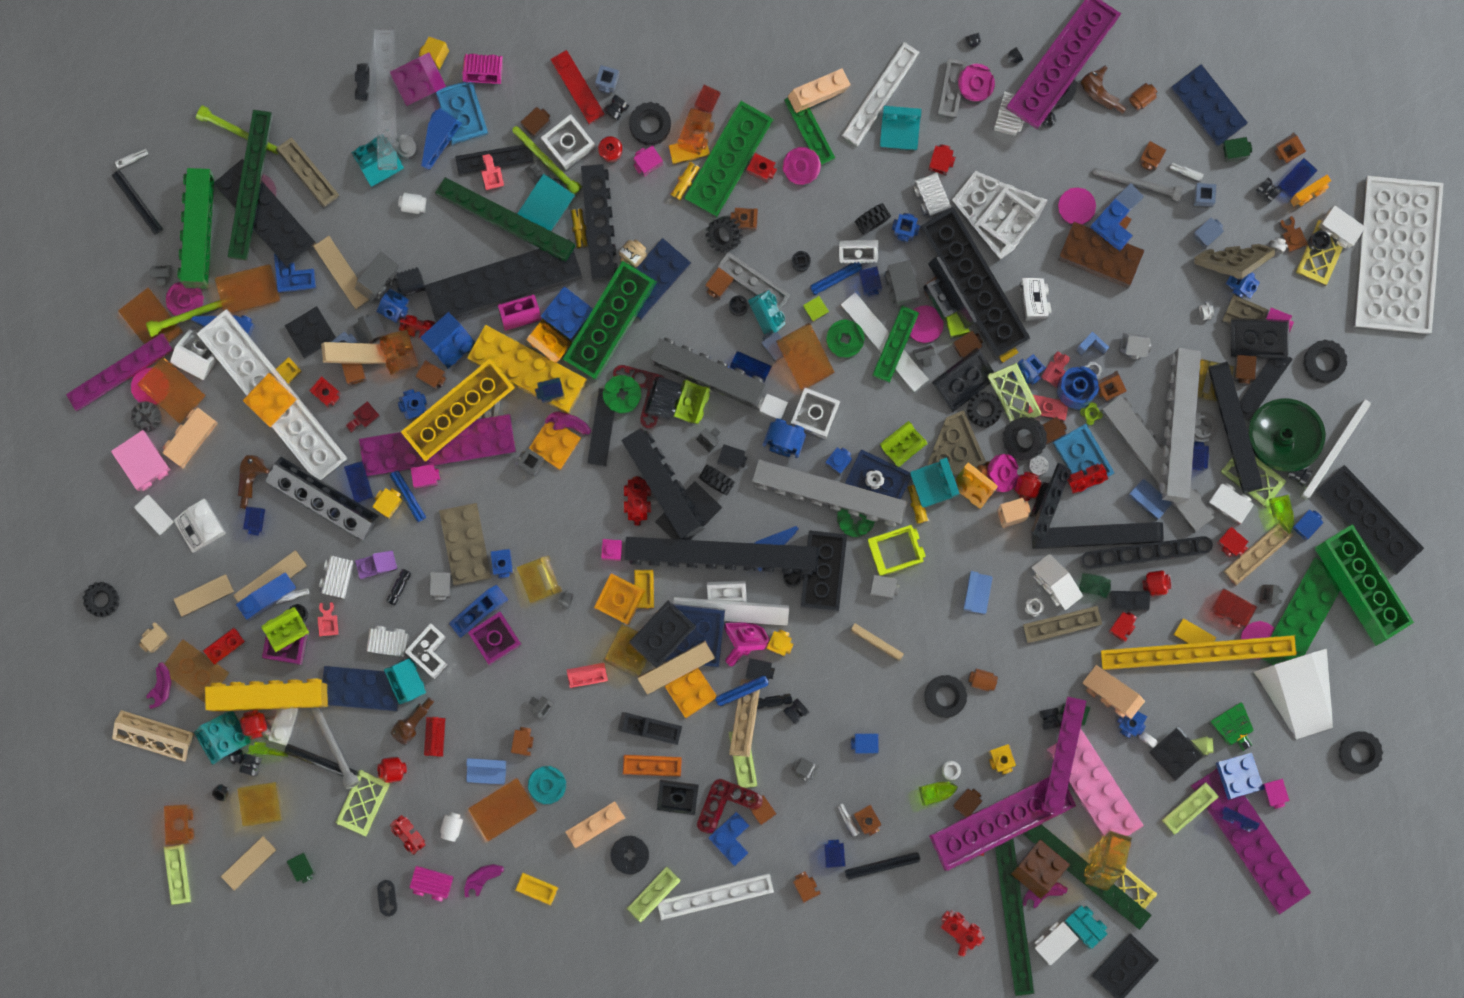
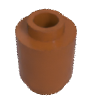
[1129,83,1158,110]
[968,668,998,692]

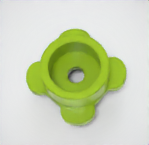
[1080,402,1103,425]

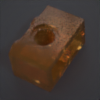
[678,108,715,155]
[379,330,418,375]
[164,805,194,845]

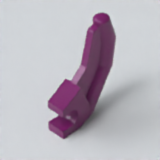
[545,411,591,435]
[146,662,172,709]
[464,864,504,897]
[1022,882,1068,908]

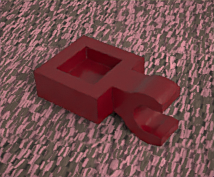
[346,401,380,433]

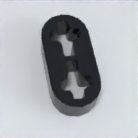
[377,880,398,917]

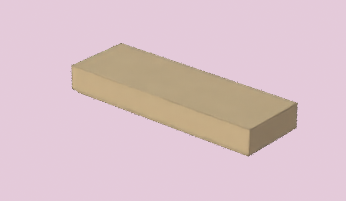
[173,574,234,617]
[851,623,904,661]
[221,836,277,891]

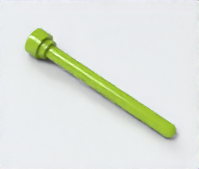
[196,105,279,155]
[512,126,583,195]
[145,296,235,337]

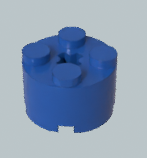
[1057,366,1099,410]
[762,418,806,458]

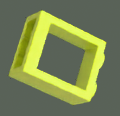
[867,525,926,576]

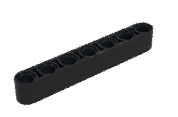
[1208,361,1263,494]
[1031,522,1164,549]
[1080,536,1213,570]

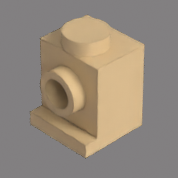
[139,622,170,653]

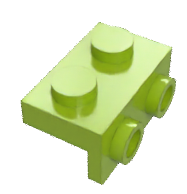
[673,380,710,424]
[880,421,928,467]
[261,607,309,652]

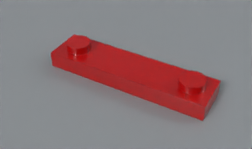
[550,50,605,125]

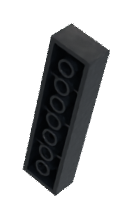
[919,207,1031,360]
[424,239,582,323]

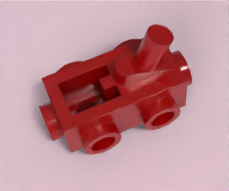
[624,476,651,526]
[940,910,985,956]

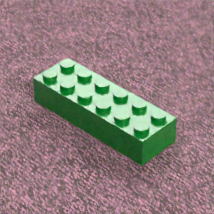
[177,168,215,289]
[563,261,657,380]
[1314,524,1414,646]

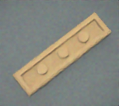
[313,236,370,309]
[321,342,395,365]
[1223,521,1294,586]
[233,550,307,602]
[638,641,714,694]
[729,679,760,757]

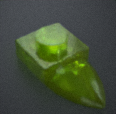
[1269,495,1294,534]
[248,742,288,757]
[918,782,958,806]

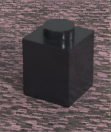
[717,444,748,471]
[745,658,775,680]

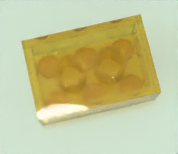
[1084,831,1132,890]

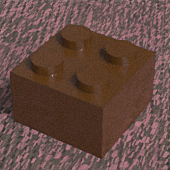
[1011,840,1070,899]

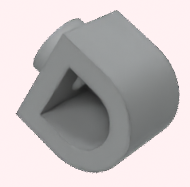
[394,134,417,160]

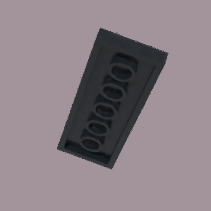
[213,159,316,268]
[1316,464,1424,575]

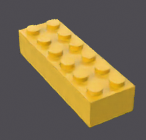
[467,325,587,414]
[401,358,516,462]
[205,679,328,712]

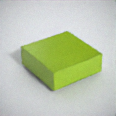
[803,296,829,322]

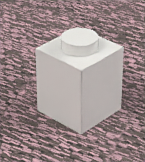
[758,394,788,420]

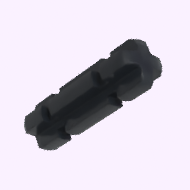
[386,569,411,606]
[757,693,792,709]

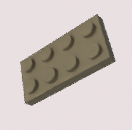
[439,503,492,586]

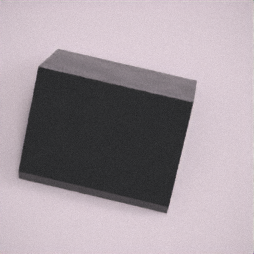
[657,780,699,815]

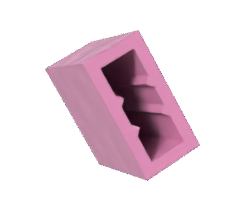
[111,430,171,491]

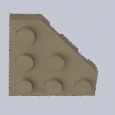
[1194,244,1275,279]
[927,410,986,477]

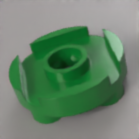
[826,319,865,358]
[603,375,642,414]
[837,509,875,538]

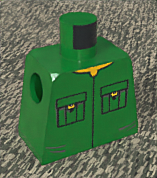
[1209,702,1254,751]

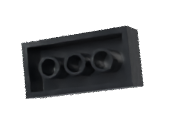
[800,530,847,613]

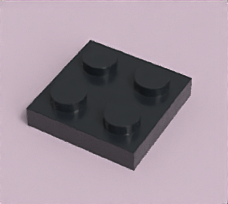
[285,306,336,359]
[1149,726,1204,781]

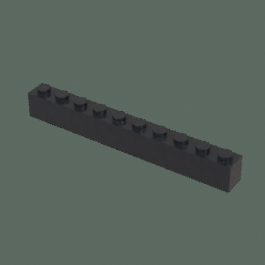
[624,537,819,575]

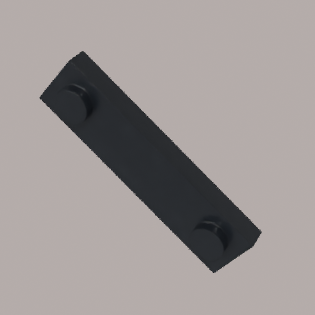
[1239,356,1293,422]

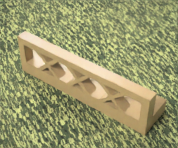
[112,710,194,762]

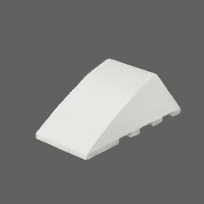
[952,171,1047,259]
[1253,649,1333,739]

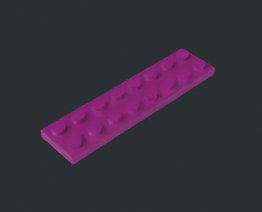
[1006,0,1121,130]
[359,414,516,477]
[1191,768,1311,915]
[929,775,1076,871]

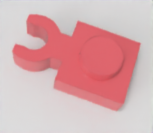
[318,602,339,637]

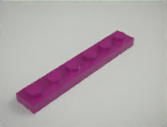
[66,333,173,411]
[1042,696,1086,815]

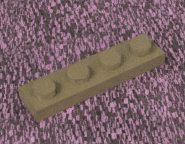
[276,137,339,208]
[1023,606,1102,644]

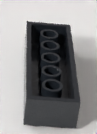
[621,428,705,540]

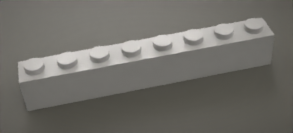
[1160,348,1201,503]
[1101,396,1214,533]
[752,460,907,527]

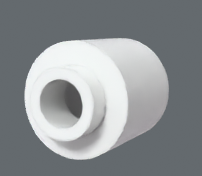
[398,193,426,214]
[440,812,463,842]

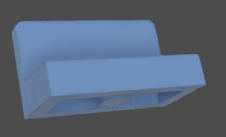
[1076,332,1109,356]
[1128,479,1172,521]
[963,571,992,614]
[466,758,507,785]

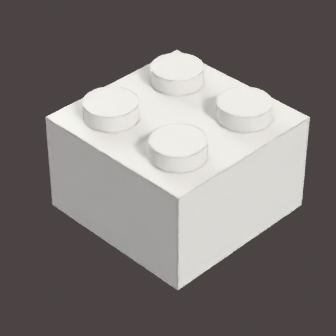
[541,114,595,171]
[791,388,840,439]

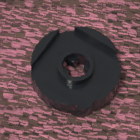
[355,63,370,101]
[610,836,649,874]

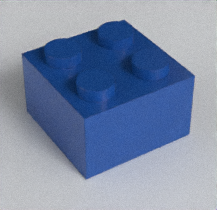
[541,286,593,342]
[420,312,476,369]

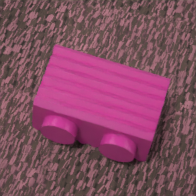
[463,53,503,84]
[498,294,541,331]
[410,866,454,902]

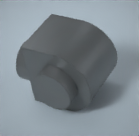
[791,757,819,782]

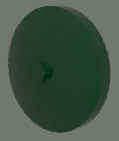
[1248,398,1326,472]

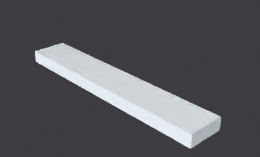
[842,42,920,147]
[841,292,929,392]
[1300,399,1371,500]
[673,597,789,626]
[658,874,774,920]

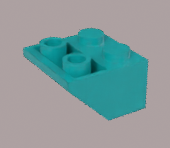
[351,134,404,187]

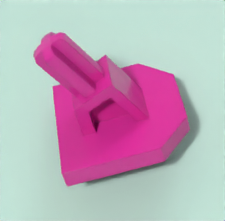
[724,623,770,667]

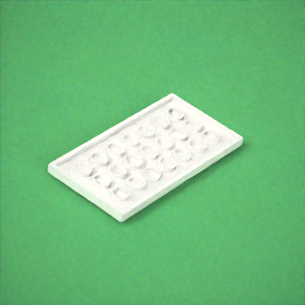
[1354,176,1443,334]

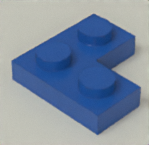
[1090,199,1133,251]
[274,254,317,293]
[708,811,750,866]

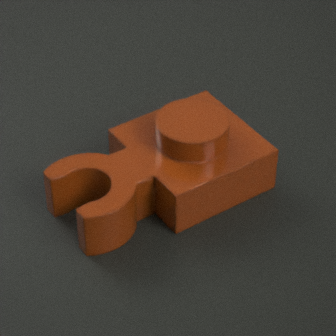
[1280,216,1308,253]

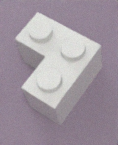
[1032,553,1083,610]
[405,623,447,679]

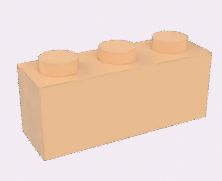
[788,69,851,113]
[162,407,218,468]
[997,498,1031,528]
[1082,665,1145,719]
[566,801,625,849]

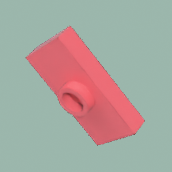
[1028,394,1068,421]
[566,663,608,688]

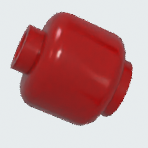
[598,136,623,163]
[1014,472,1042,501]
[1142,570,1172,597]
[240,710,267,739]
[377,757,407,783]

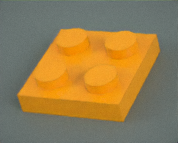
[1290,174,1332,207]
[526,319,572,363]
[243,373,298,427]
[529,421,581,471]
[955,463,998,509]
[594,573,646,625]
[664,668,717,718]

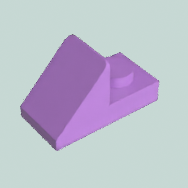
[355,551,397,579]

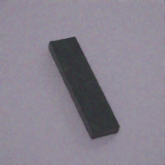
[455,144,533,176]
[587,388,618,467]

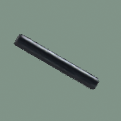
[112,170,163,235]
[284,744,357,777]
[845,852,920,880]

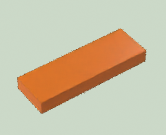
[623,755,682,777]

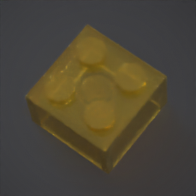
[603,624,647,678]
[237,782,284,827]

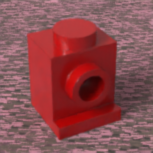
[309,376,341,408]
[1108,611,1137,643]

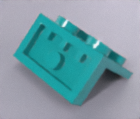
[880,106,922,151]
[748,290,786,334]
[910,458,960,508]
[193,711,251,765]

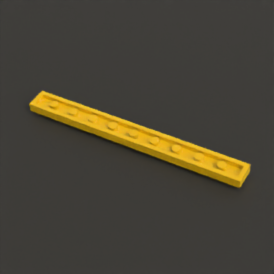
[1101,635,1296,670]

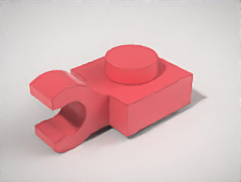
[481,154,504,190]
[1041,351,1070,388]

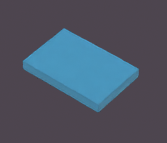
[436,82,488,145]
[1053,424,1114,492]

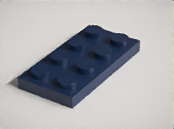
[1171,64,1248,147]
[636,238,691,320]
[322,666,398,711]

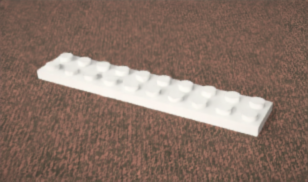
[197,309,348,480]

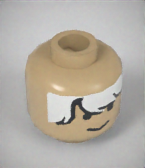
[618,239,647,268]

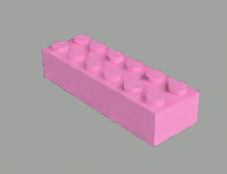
[1046,728,1144,847]

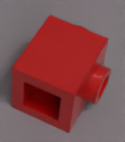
[928,144,956,175]
[747,153,777,183]
[1217,526,1249,557]

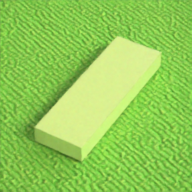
[729,731,757,788]
[1162,782,1219,835]
[164,844,191,905]
[626,866,681,922]

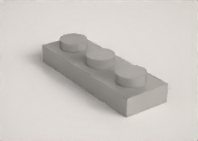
[938,58,967,118]

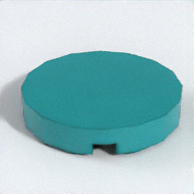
[528,766,566,804]

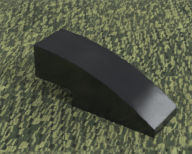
[618,712,682,745]

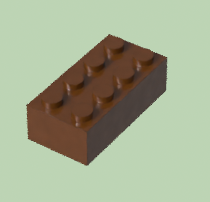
[1058,222,1145,288]

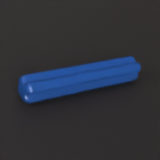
[810,262,863,295]
[390,471,426,522]
[715,676,769,706]

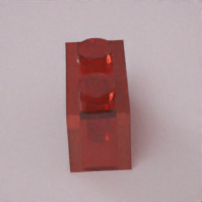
[1210,588,1257,629]

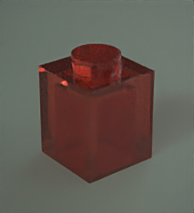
[694,85,721,116]

